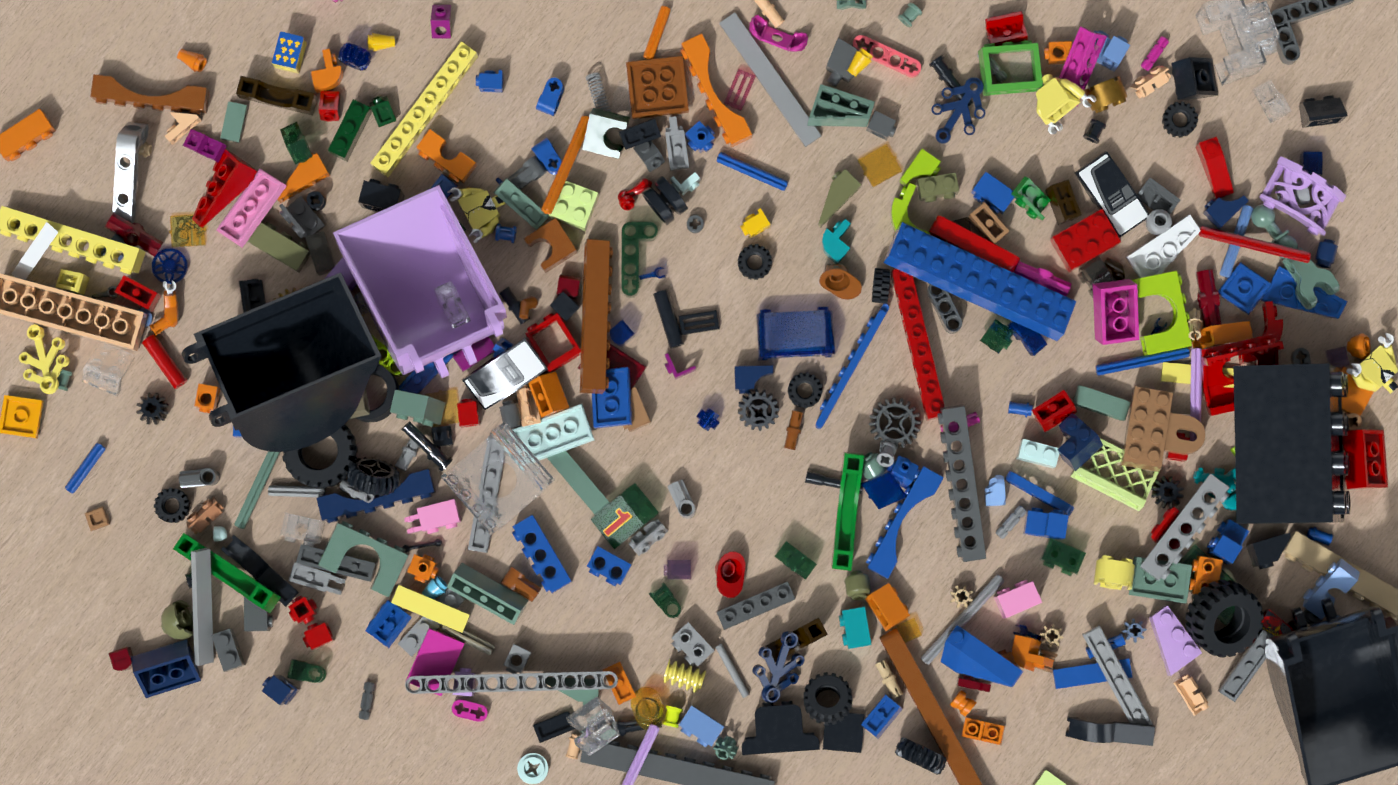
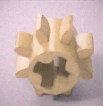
[950,585,973,608]
[1039,624,1064,648]

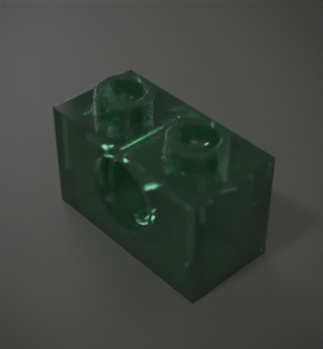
[280,122,313,165]
[774,541,817,580]

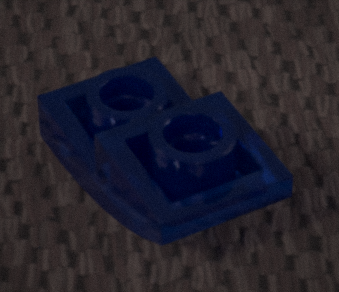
[1007,321,1048,356]

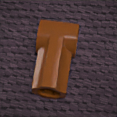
[501,566,541,602]

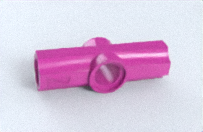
[1014,261,1072,297]

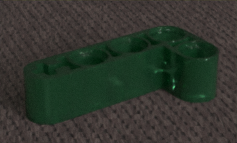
[621,222,658,298]

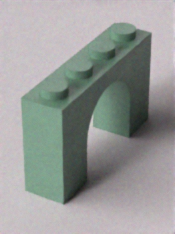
[317,521,408,597]

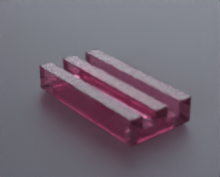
[724,69,756,111]

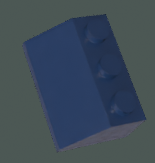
[131,639,201,698]

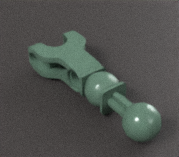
[1251,204,1340,310]

